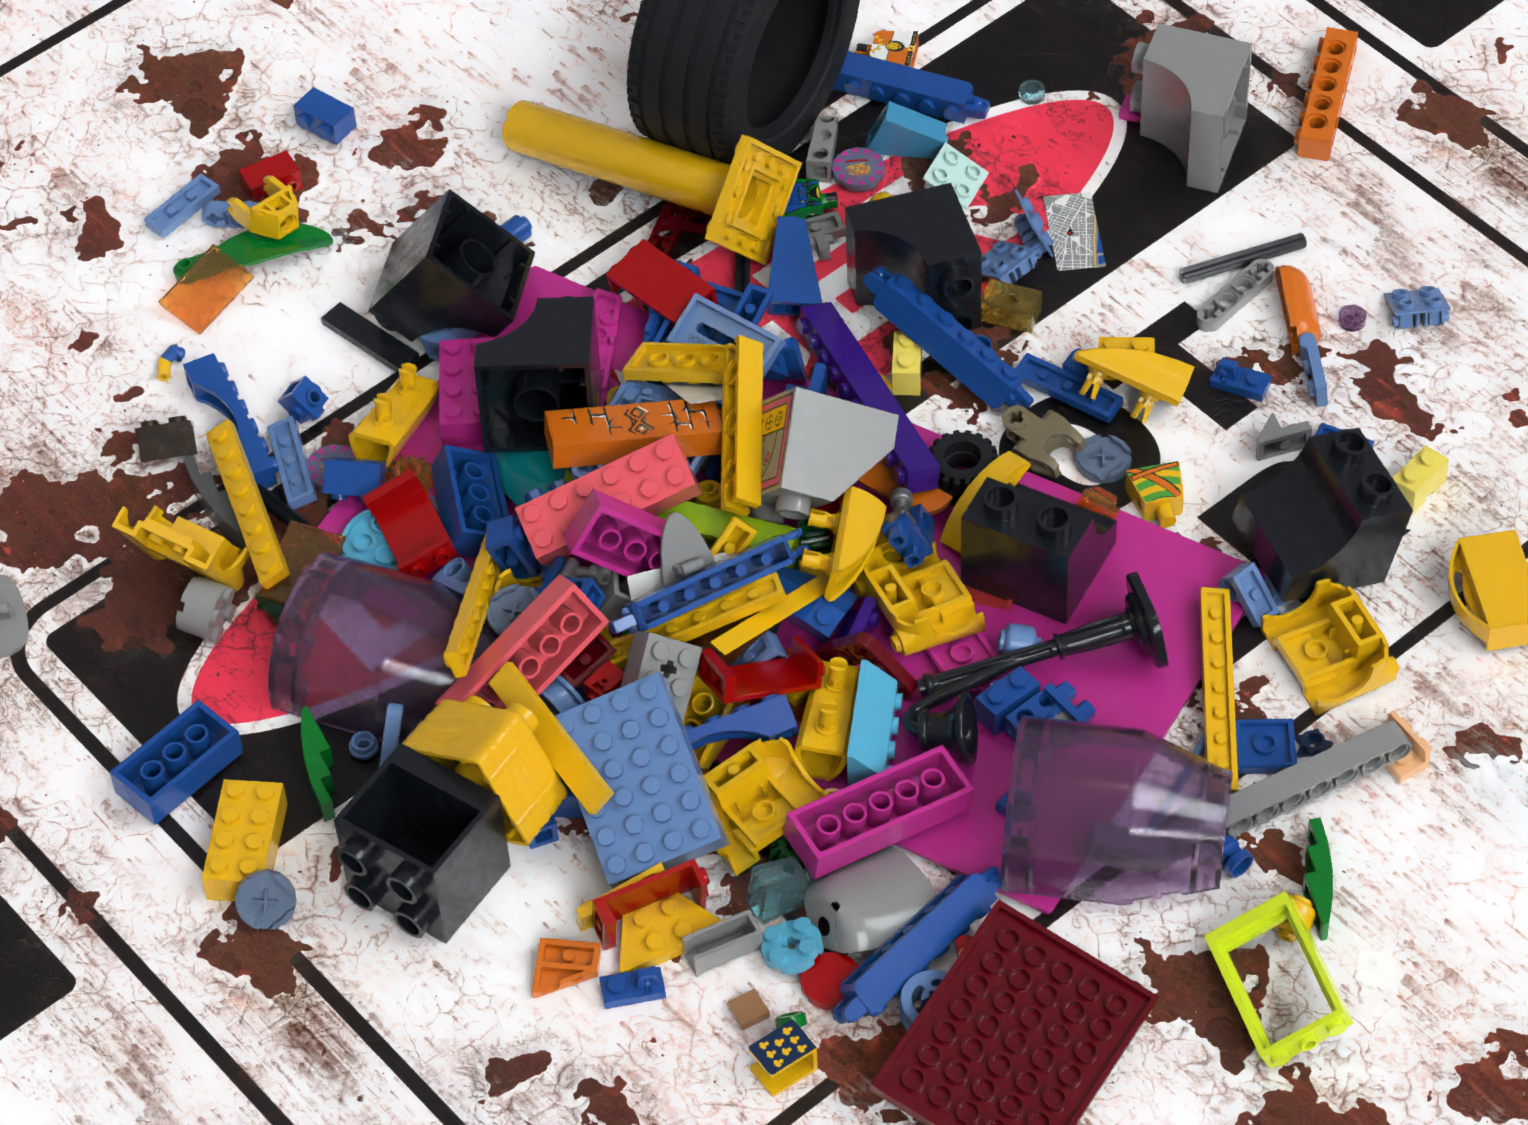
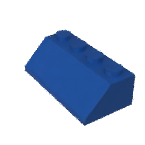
[431,445,509,558]

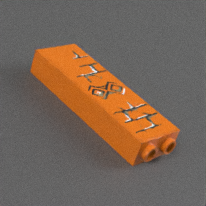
[544,399,722,469]

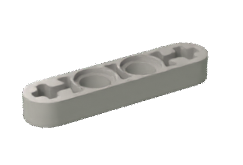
[1196,259,1274,332]

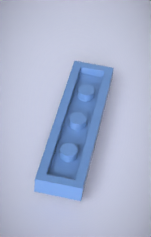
[267,415,318,510]

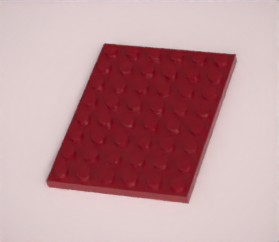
[869,899,1160,1125]

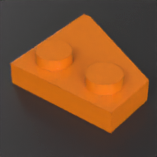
[531,938,602,998]

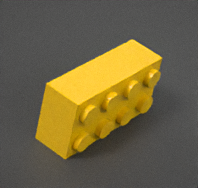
[202,779,288,901]

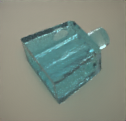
[746,857,818,925]

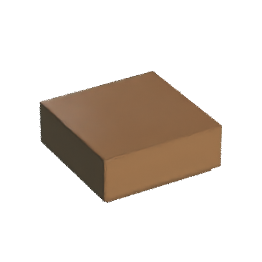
[727,988,770,1030]

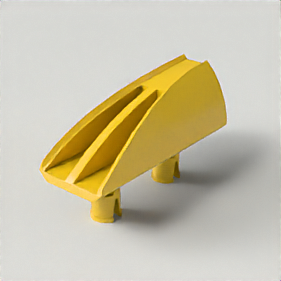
[1072,347,1194,424]
[348,363,439,469]
[800,486,887,602]
[795,657,860,782]

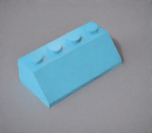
[847,660,903,786]

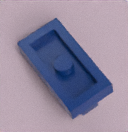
[1209,357,1272,402]
[599,966,666,1009]

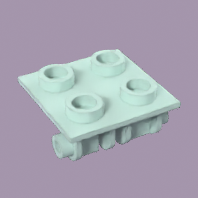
[922,142,989,209]

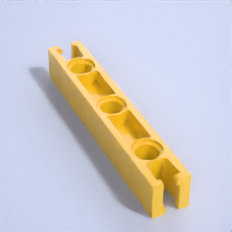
[721,335,763,517]

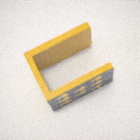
[749,1019,818,1097]

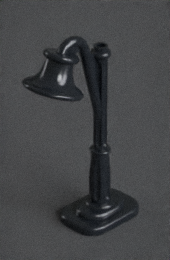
[903,572,1168,767]

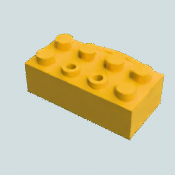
[1447,530,1528,651]

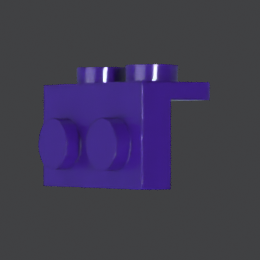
[836,596,881,653]

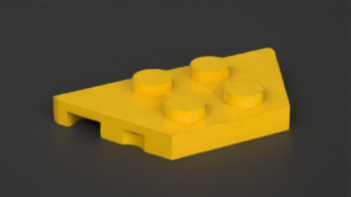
[620,893,722,973]

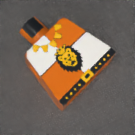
[856,31,919,68]

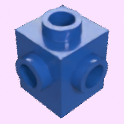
[277,375,329,424]

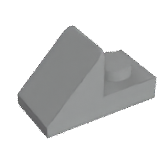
[1256,413,1312,461]

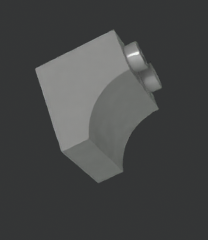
[1130,23,1252,193]

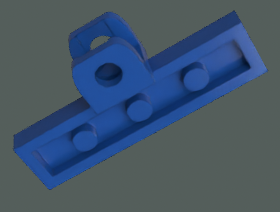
[1015,348,1123,423]

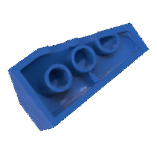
[766,567,858,643]

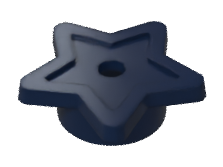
[1295,729,1333,758]

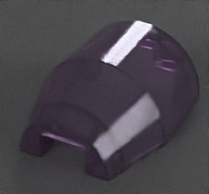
[268,551,498,741]
[1001,715,1233,906]

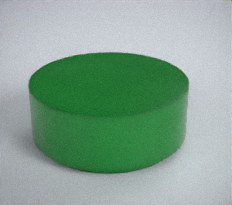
[775,1011,808,1028]

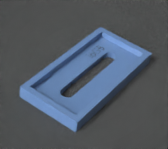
[666,293,786,378]

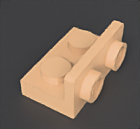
[1385,710,1431,783]

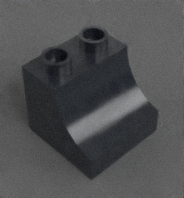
[845,183,982,331]
[368,189,535,342]
[474,296,602,453]
[1232,428,1413,602]
[961,477,1117,624]

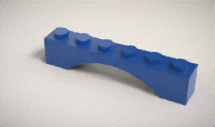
[183,353,279,488]
[685,694,798,750]

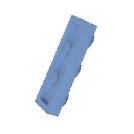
[144,173,221,238]

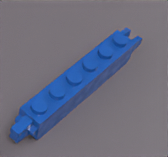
[833,51,990,124]
[863,266,1034,410]
[608,528,810,634]
[831,866,1005,1023]

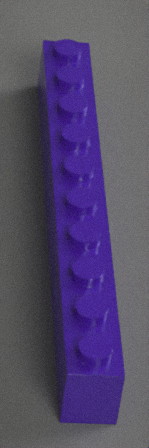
[796,302,940,494]

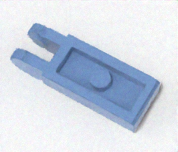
[1299,332,1328,407]

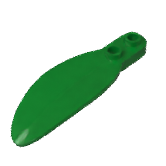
[173,223,333,285]

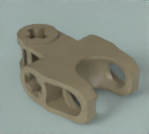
[1002,406,1086,479]

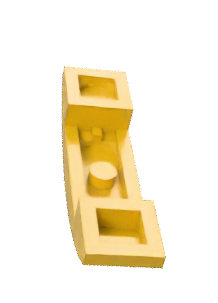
[940,451,1031,554]

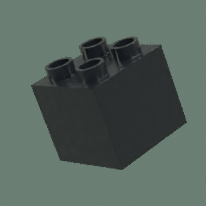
[334,743,511,944]

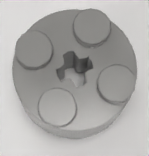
[176,576,236,643]

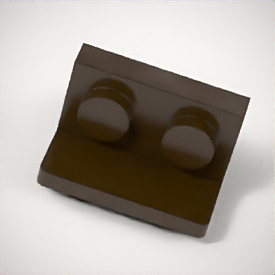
[134,415,198,463]

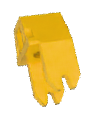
[227,176,299,240]

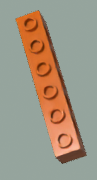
[1294,27,1358,161]

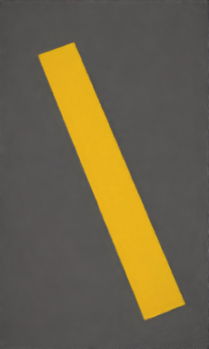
[710,572,827,655]

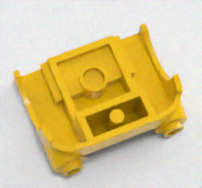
[112,505,250,592]
[853,541,986,657]
[1261,578,1399,716]
[703,737,830,876]

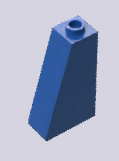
[767,216,822,317]

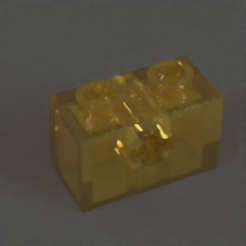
[981,279,1042,333]

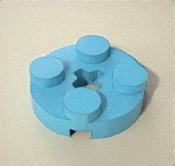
[761,917,824,975]

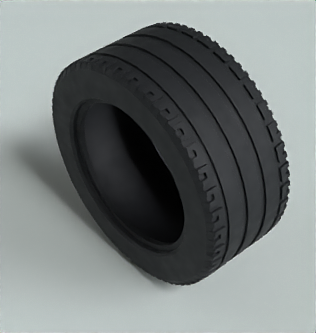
[626,0,860,165]

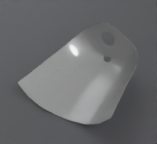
[804,846,937,953]

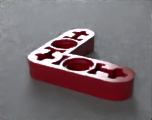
[647,202,712,257]
[814,632,917,700]

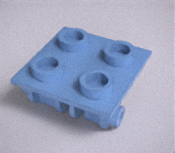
[1014,189,1054,259]
[982,241,1038,292]
[1384,286,1451,329]

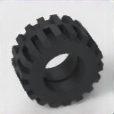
[929,430,998,506]

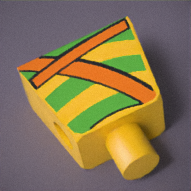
[1125,461,1184,528]

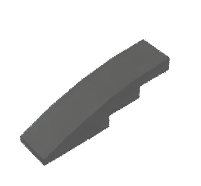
[182,454,246,550]

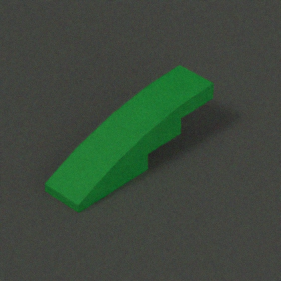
[301,706,335,822]
[1302,817,1333,941]

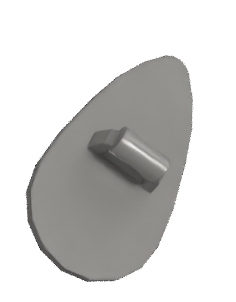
[660,512,715,587]
[0,575,29,659]

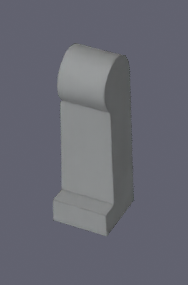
[806,116,838,183]

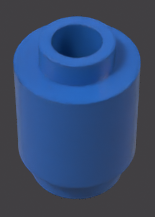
[500,214,532,242]

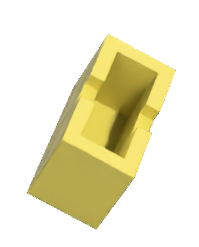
[892,331,922,396]
[1393,445,1449,515]

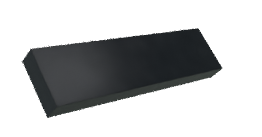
[321,302,420,374]

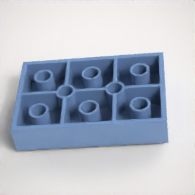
[555,672,730,888]

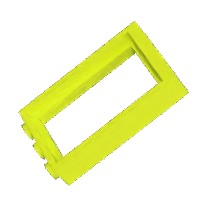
[1204,891,1354,1068]

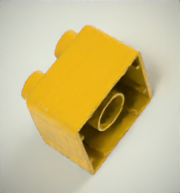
[402,695,568,846]

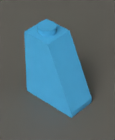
[865,101,948,159]

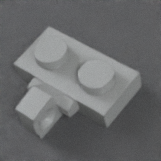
[805,211,846,261]

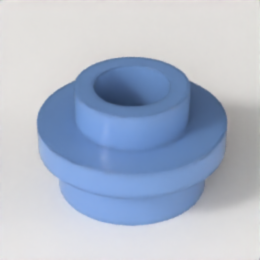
[349,731,379,760]

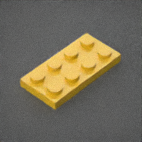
[622,342,736,385]

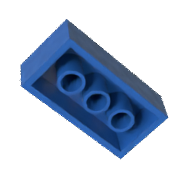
[110,699,243,825]

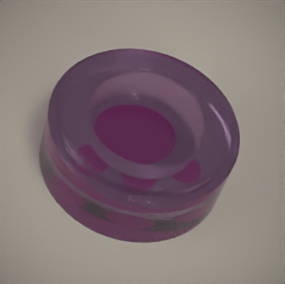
[1338,305,1367,332]

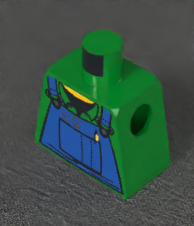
[783,179,838,219]

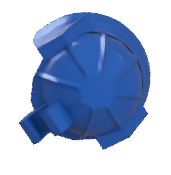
[764,337,807,382]

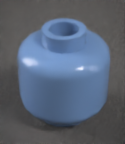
[997,623,1042,654]

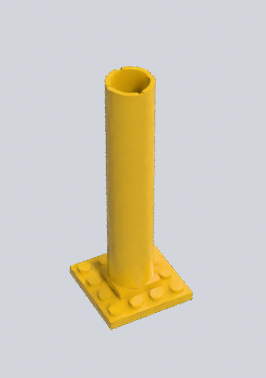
[502,100,802,265]

